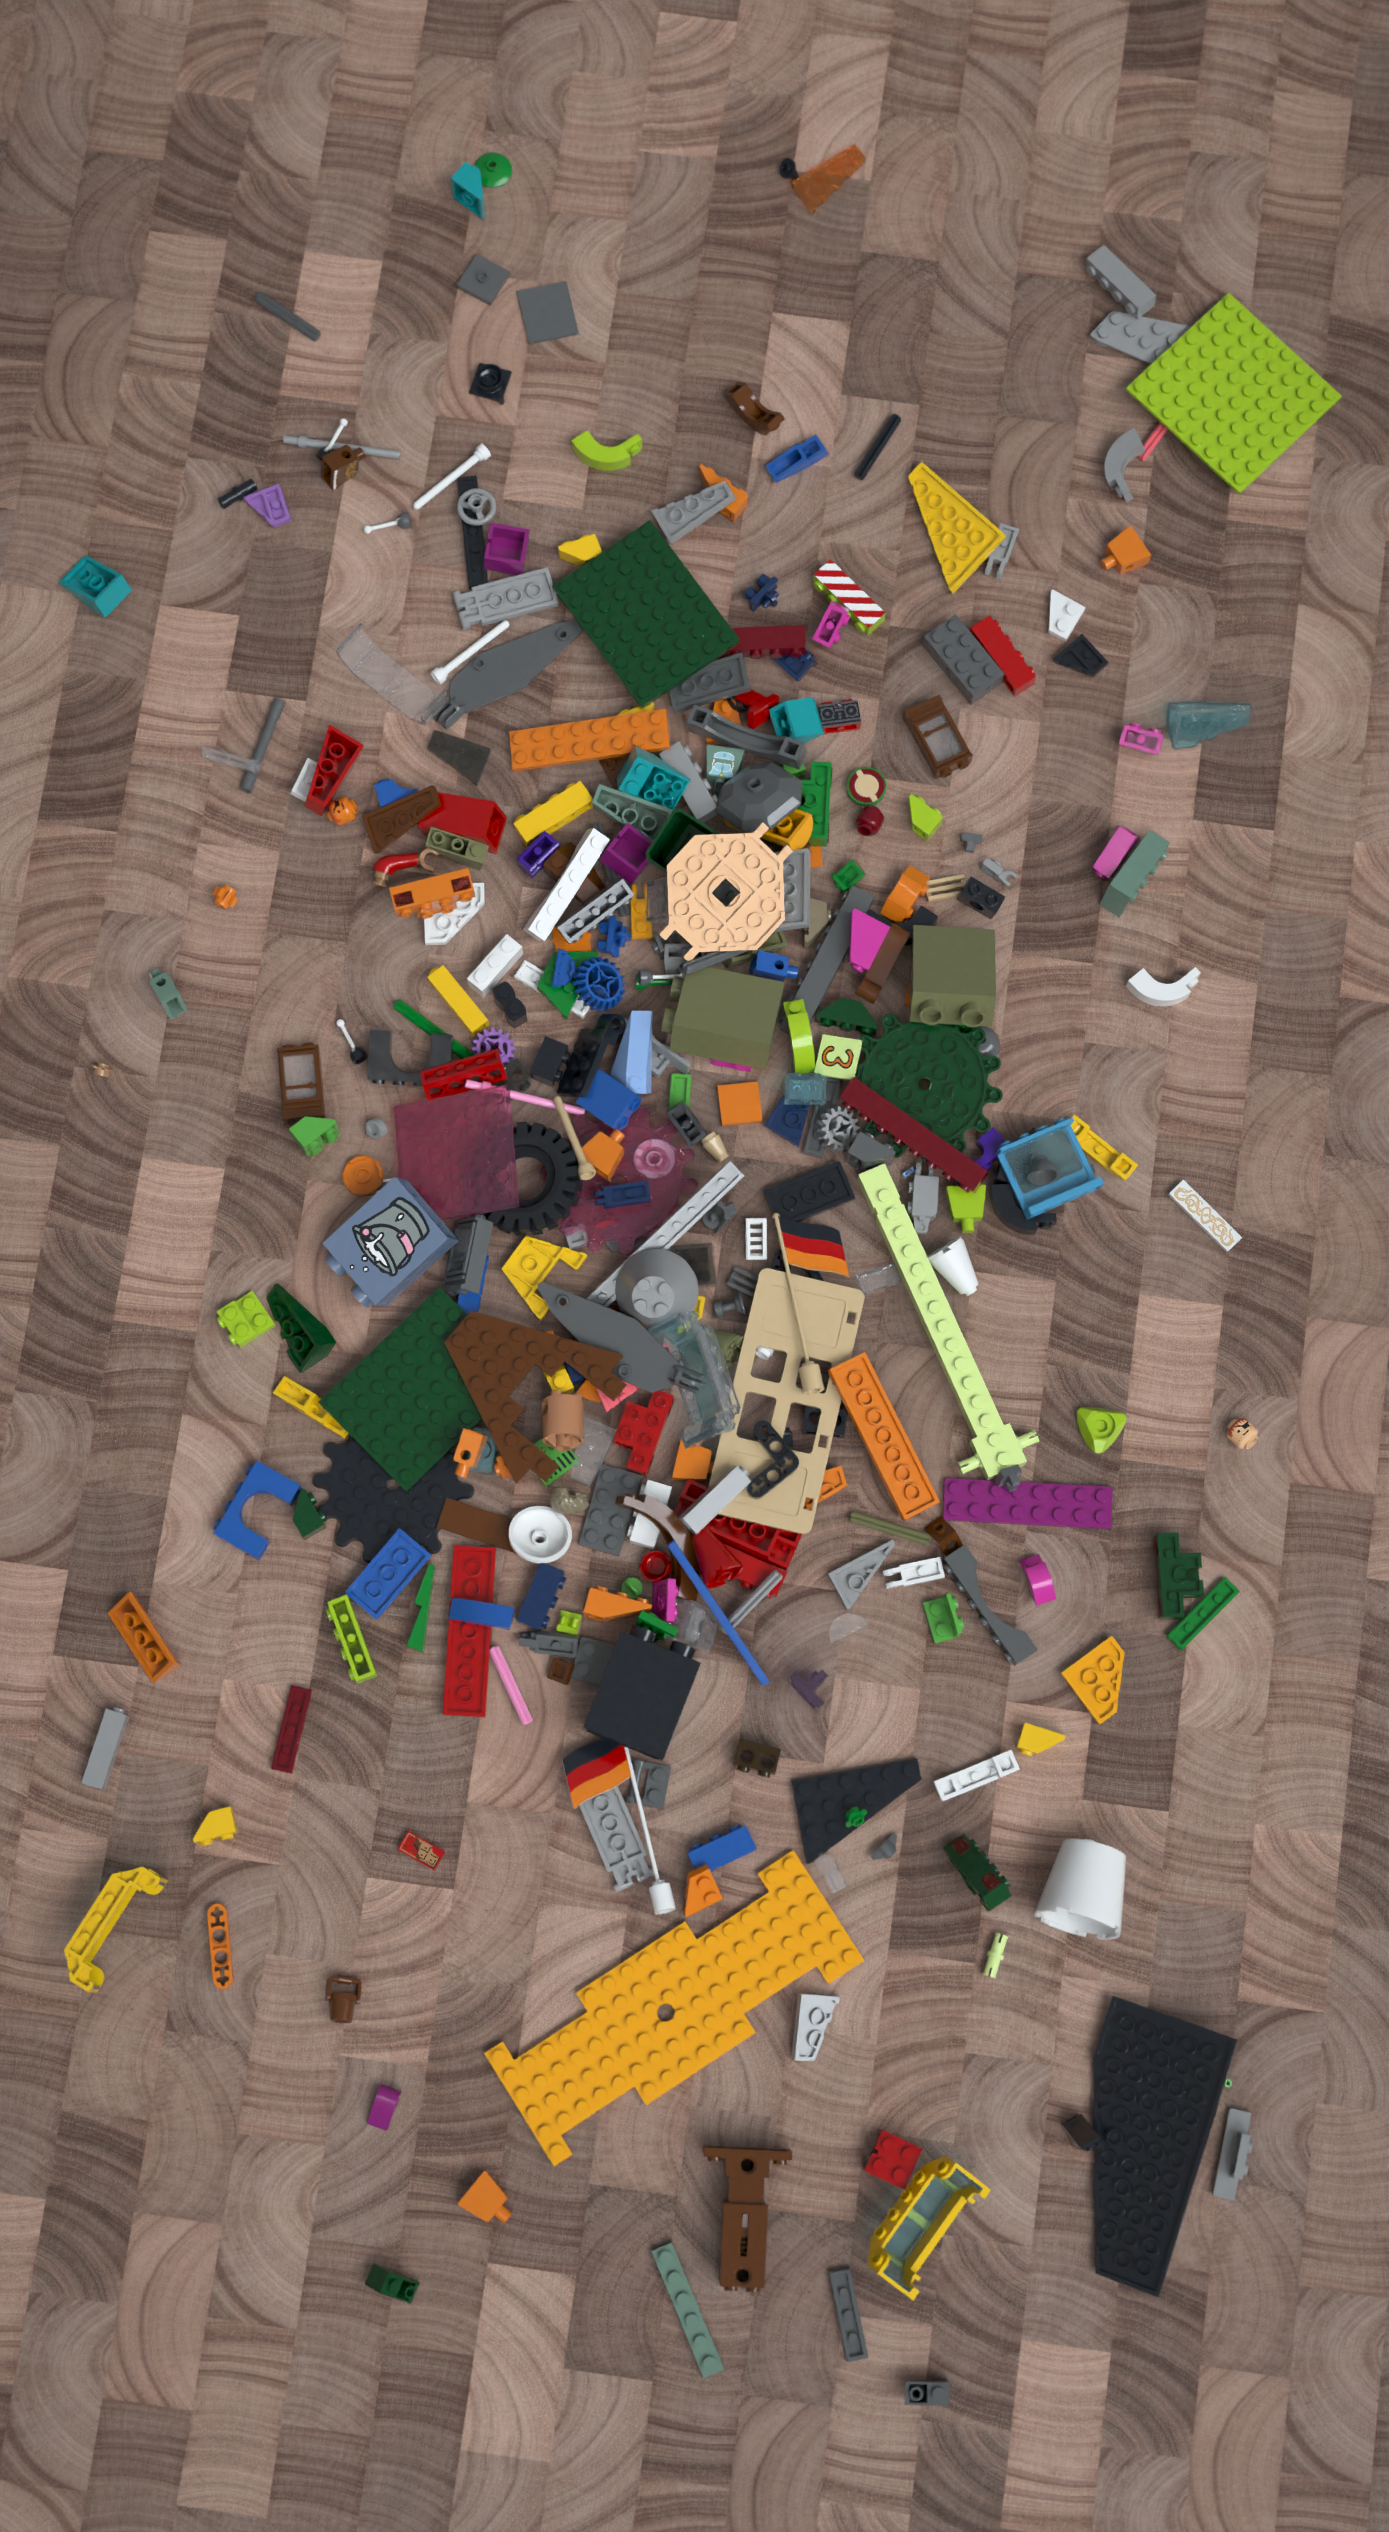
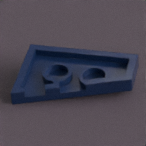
[764,1075,815,1148]

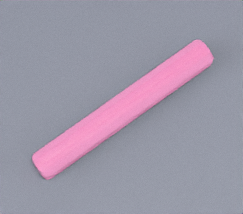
[490,1646,533,1725]

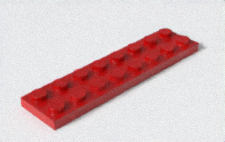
[443,1545,496,1718]

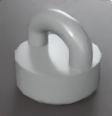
[366,1118,388,1139]

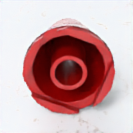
[691,1528,743,1589]

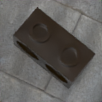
[733,1739,781,1778]

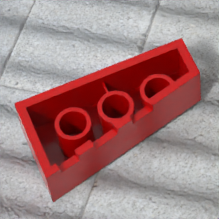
[304,724,364,817]

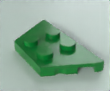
[537,951,598,1020]

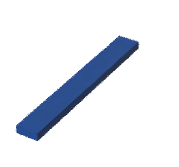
[667,1539,770,1686]

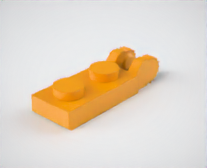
[631,884,652,940]

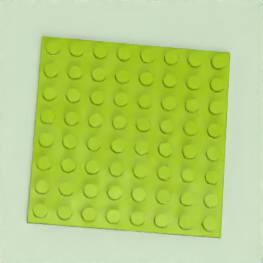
[1125,293,1342,495]

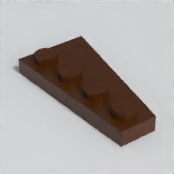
[362,785,441,854]

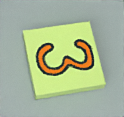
[814,1034,862,1081]

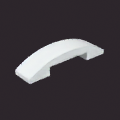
[933,1750,1020,1802]

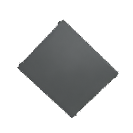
[517,281,579,344]

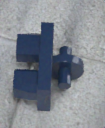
[744,574,779,612]

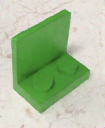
[922,1592,964,1644]

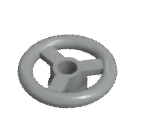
[457,488,496,525]

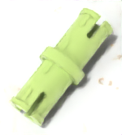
[982,1932,1008,1979]

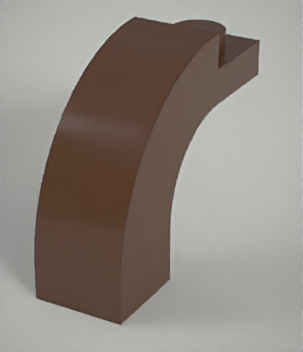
[724,382,785,436]

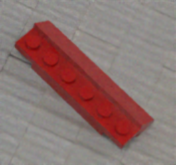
[674,1479,802,1571]

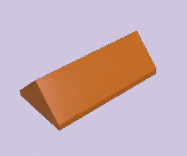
[107,1592,180,1683]

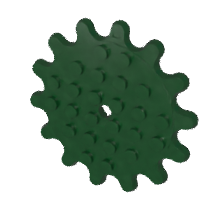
[852,1014,1003,1162]

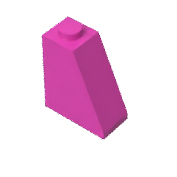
[1093,826,1140,879]
[848,908,890,973]

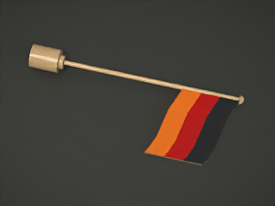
[772,1213,849,1395]

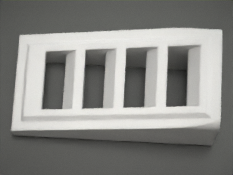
[745,1218,767,1260]

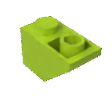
[908,793,943,841]

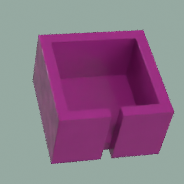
[484,523,530,575]
[599,823,652,885]

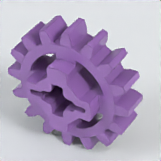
[471,1027,516,1072]

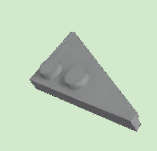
[828,1540,895,1610]

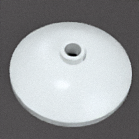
[508,1506,572,1563]

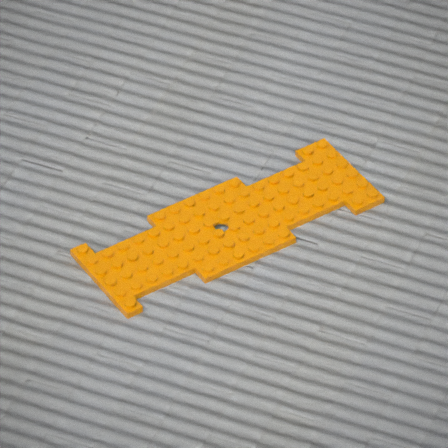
[484,1850,864,2166]

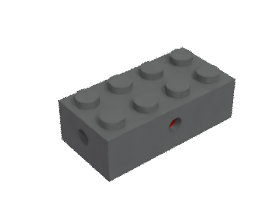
[922,614,1004,705]

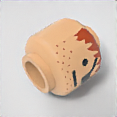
[1227,1418,1259,1449]

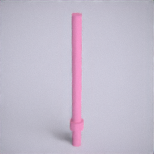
[464,1079,585,1116]

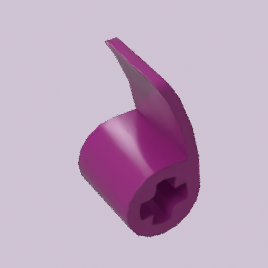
[367,2084,402,2131]

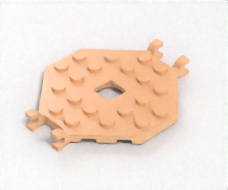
[659,823,793,961]

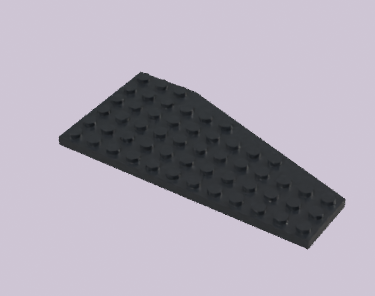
[1093,1996,1238,2297]

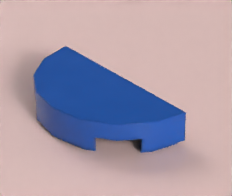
[552,948,575,987]

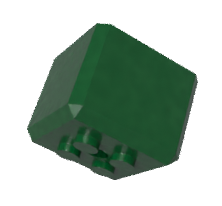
[646,808,719,873]

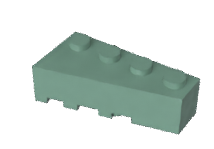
[592,784,673,842]
[1099,830,1170,918]

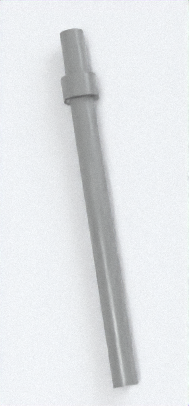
[283,435,401,459]

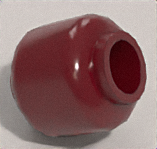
[855,806,884,836]

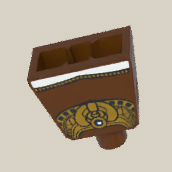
[321,445,366,491]

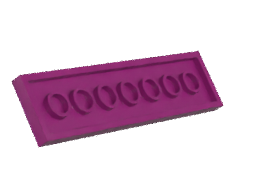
[943,1478,1112,1530]

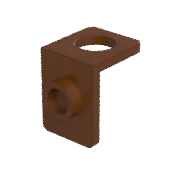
[925,1517,963,1557]

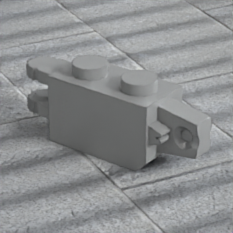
[907,1162,939,1235]

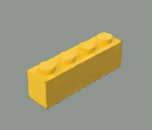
[513,781,593,848]

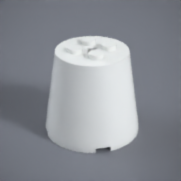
[1035,1839,1126,1940]

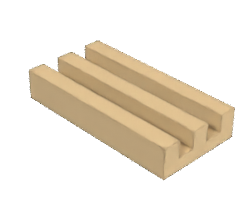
[926,874,966,903]

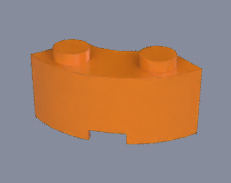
[880,865,930,923]

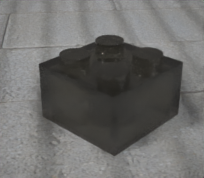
[670,1243,717,1288]

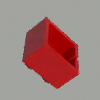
[863,2129,922,2190]

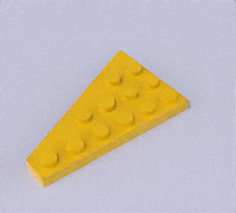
[908,461,1006,594]

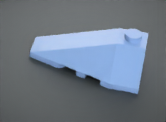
[611,1011,653,1094]

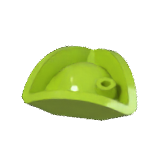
[1077,1407,1127,1454]

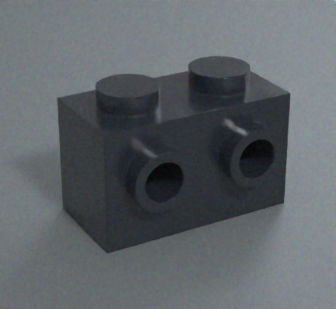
[530,1036,571,1087]

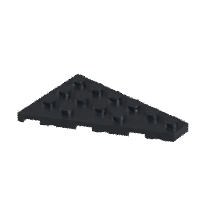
[791,1758,921,1864]

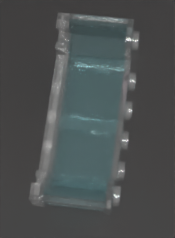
[647,1311,741,1449]

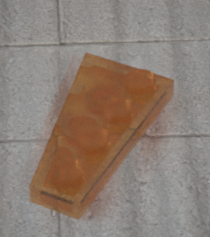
[791,144,866,215]

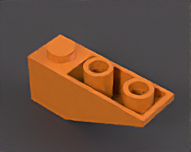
[699,464,748,522]

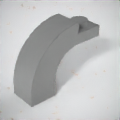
[1104,428,1146,503]

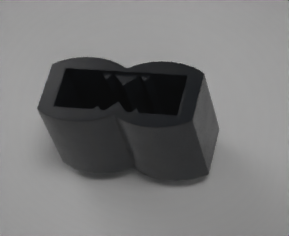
[493,981,527,1028]

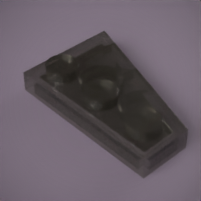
[427,729,491,787]

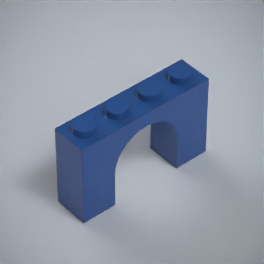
[213,1461,302,1561]

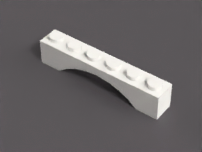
[523,828,610,941]

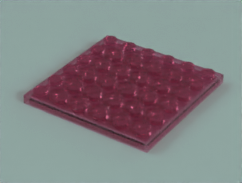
[394,1085,519,1221]

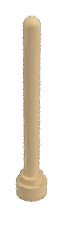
[553,1096,596,1180]

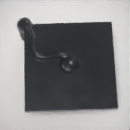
[469,363,512,405]

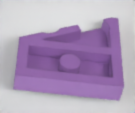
[244,484,292,528]

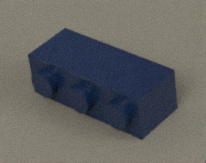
[516,1563,567,1631]

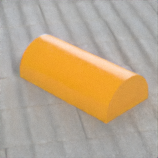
[724,809,813,850]

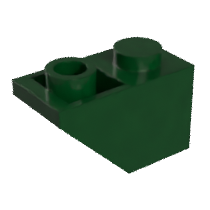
[292,1489,327,1540]
[365,2263,420,2304]

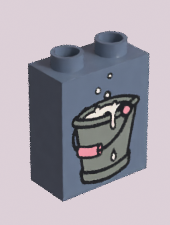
[322,1176,459,1308]

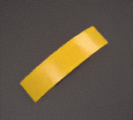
[1061,1114,1138,1181]

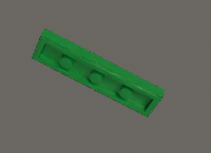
[1166,1577,1240,1651]

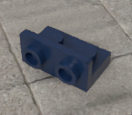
[772,650,818,682]

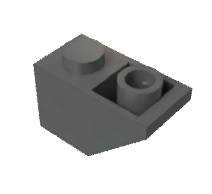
[905,2379,950,2406]

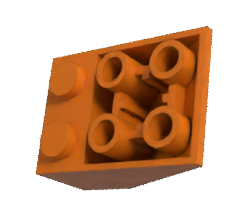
[583,1586,652,1623]

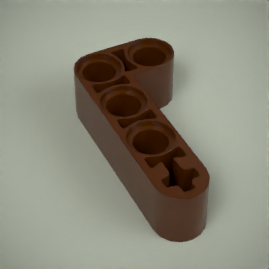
[855,923,911,1004]

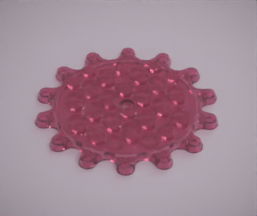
[540,1107,698,1255]

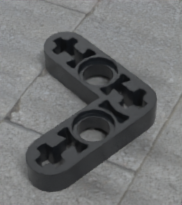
[747,1421,799,1499]

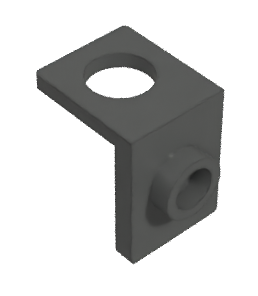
[651,933,680,960]

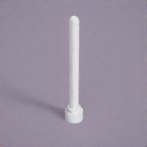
[413,443,491,509]
[430,620,509,685]

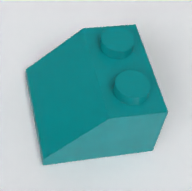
[451,162,485,220]

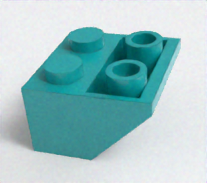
[769,697,824,743]

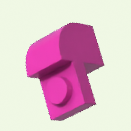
[1019,1554,1056,1606]

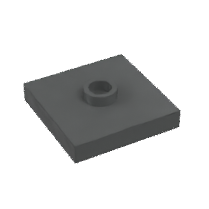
[457,254,510,306]

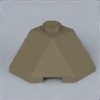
[803,898,831,949]

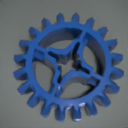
[572,957,626,1012]

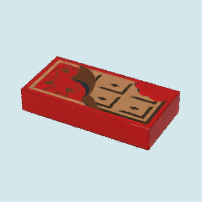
[397,1831,445,1871]

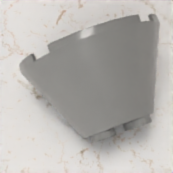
[615,1249,699,1332]

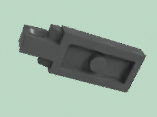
[519,1630,579,1658]

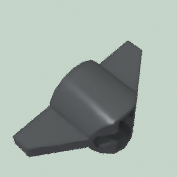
[871,1833,897,1860]

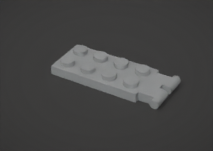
[453,567,559,631]
[579,1786,654,1892]

